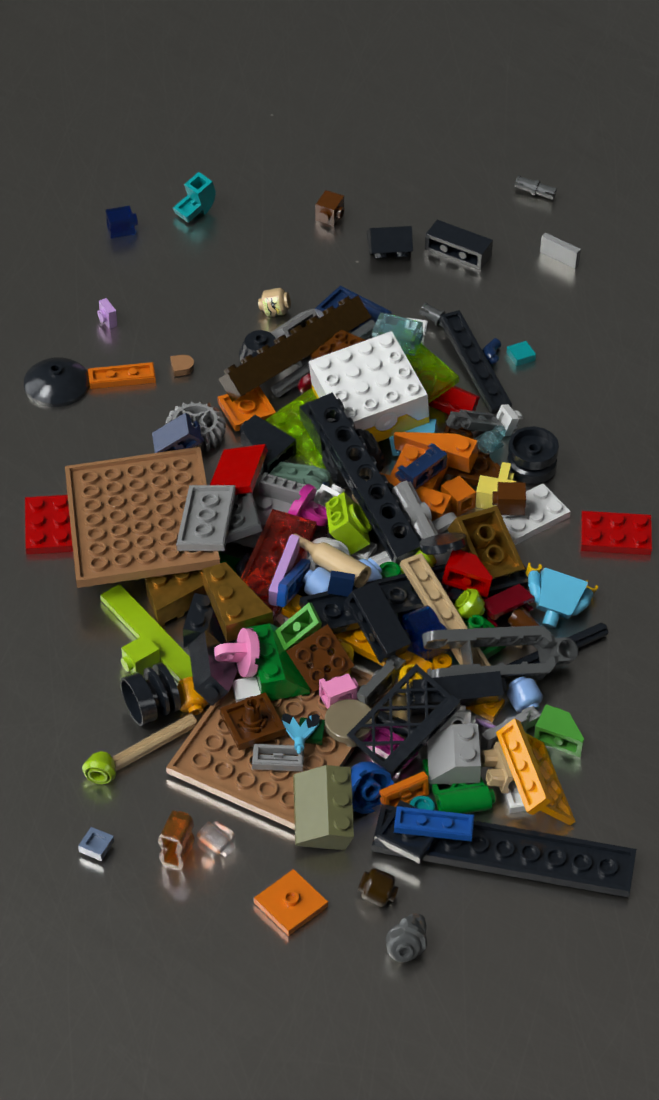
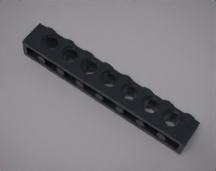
[306,392,422,565]

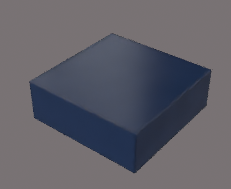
[327,570,355,597]

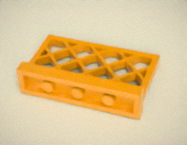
[496,718,576,826]

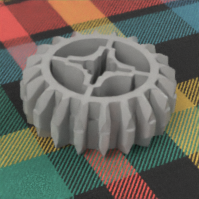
[166,401,226,452]

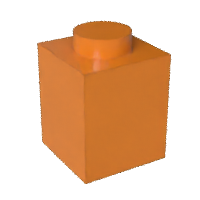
[441,476,476,517]

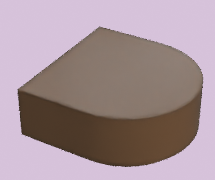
[170,355,194,377]

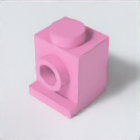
[319,674,359,709]

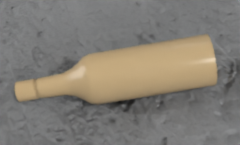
[294,534,371,588]

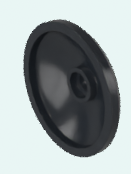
[24,357,90,407]

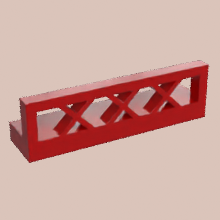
[412,367,480,415]

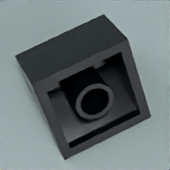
[367,226,413,258]
[183,593,235,649]

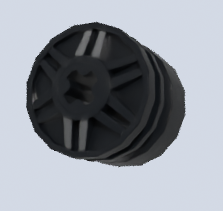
[120,662,181,726]

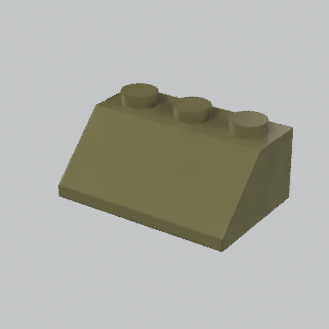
[293,765,354,851]

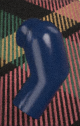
[482,338,501,365]

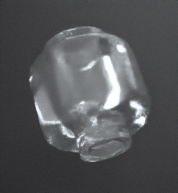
[196,821,235,859]

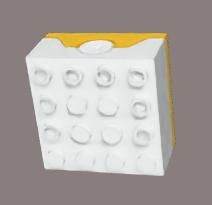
[309,331,429,442]

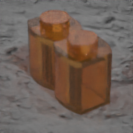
[158,810,195,870]

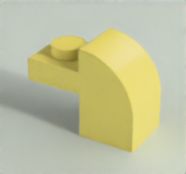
[475,462,516,509]

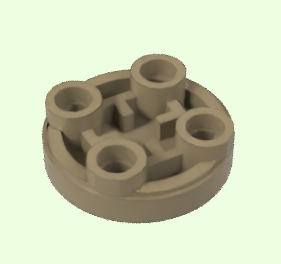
[325,699,375,747]

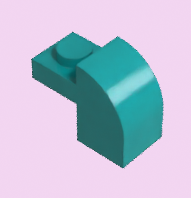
[173,172,216,223]

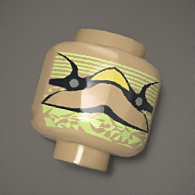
[258,288,291,317]

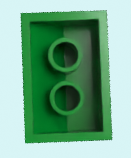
[246,623,310,701]

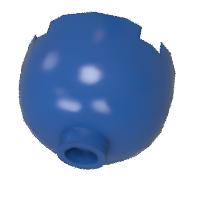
[351,761,394,814]

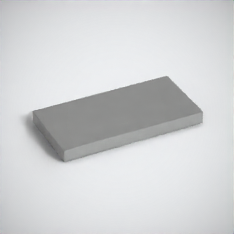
[176,485,236,551]

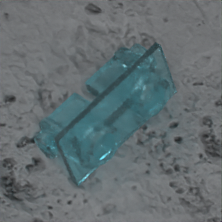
[474,425,506,455]

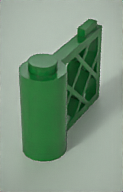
[422,759,495,814]

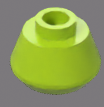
[454,589,485,620]
[82,751,116,784]

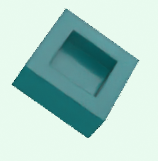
[506,341,536,367]

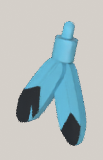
[282,714,320,754]

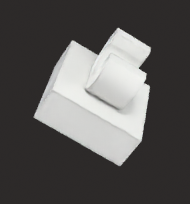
[496,404,523,436]

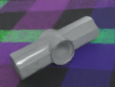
[392,480,438,540]

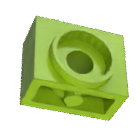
[325,492,372,555]

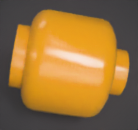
[177,677,208,715]

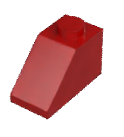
[442,550,493,597]

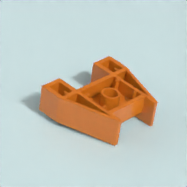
[379,432,478,521]

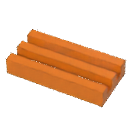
[379,771,429,806]

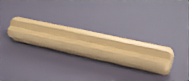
[112,714,197,771]

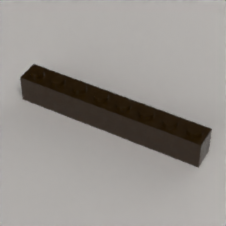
[219,295,371,402]

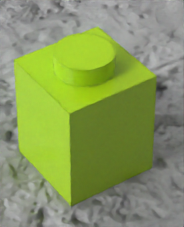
[121,634,160,675]

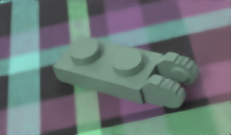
[269,462,331,490]

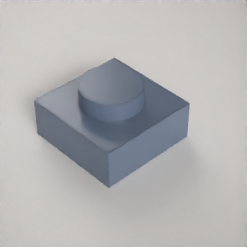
[78,827,114,861]

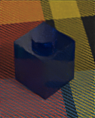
[105,205,138,239]

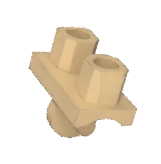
[480,742,514,793]

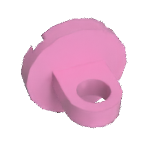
[214,628,260,677]

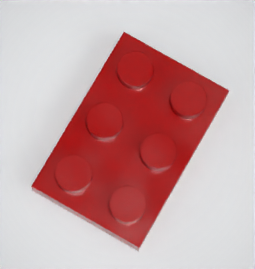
[25,495,73,555]
[581,511,652,555]

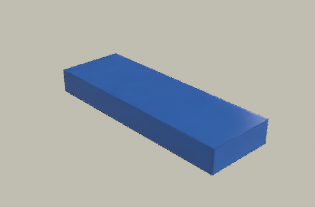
[276,558,311,607]
[394,806,474,841]

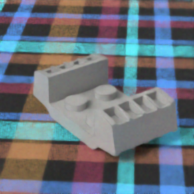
[232,473,306,556]

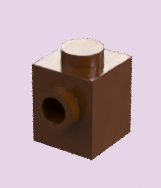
[315,190,345,226]
[492,482,526,516]

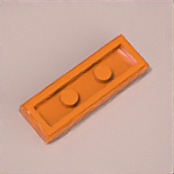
[88,362,156,389]

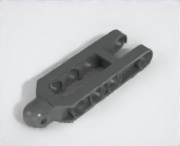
[422,625,578,681]

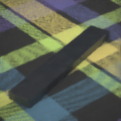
[439,310,512,414]

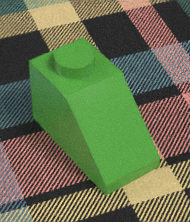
[275,603,322,651]
[534,704,584,757]

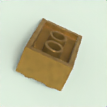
[447,506,525,580]

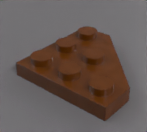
[443,424,501,486]

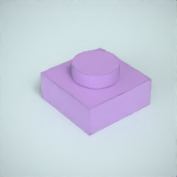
[97,298,117,329]

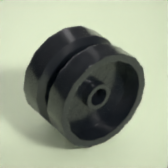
[507,426,559,484]

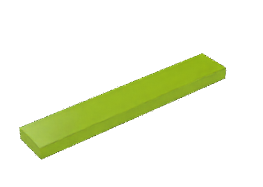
[100,584,193,682]

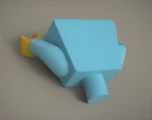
[526,562,598,628]

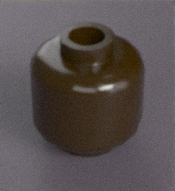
[358,868,399,907]

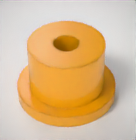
[432,653,452,668]

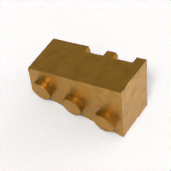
[202,562,273,642]
[145,570,207,627]

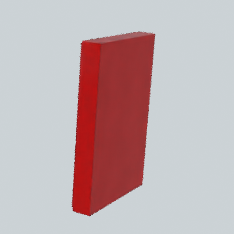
[210,444,268,495]

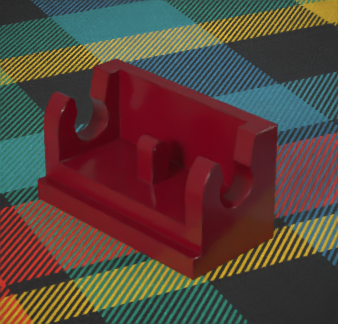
[482,584,534,627]

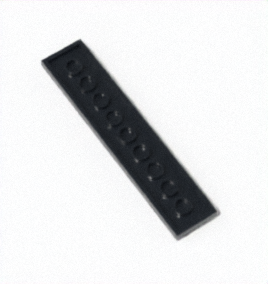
[299,564,529,634]
[371,804,637,897]

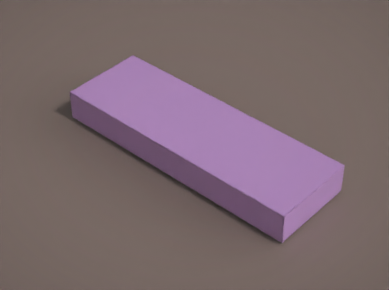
[269,534,300,607]

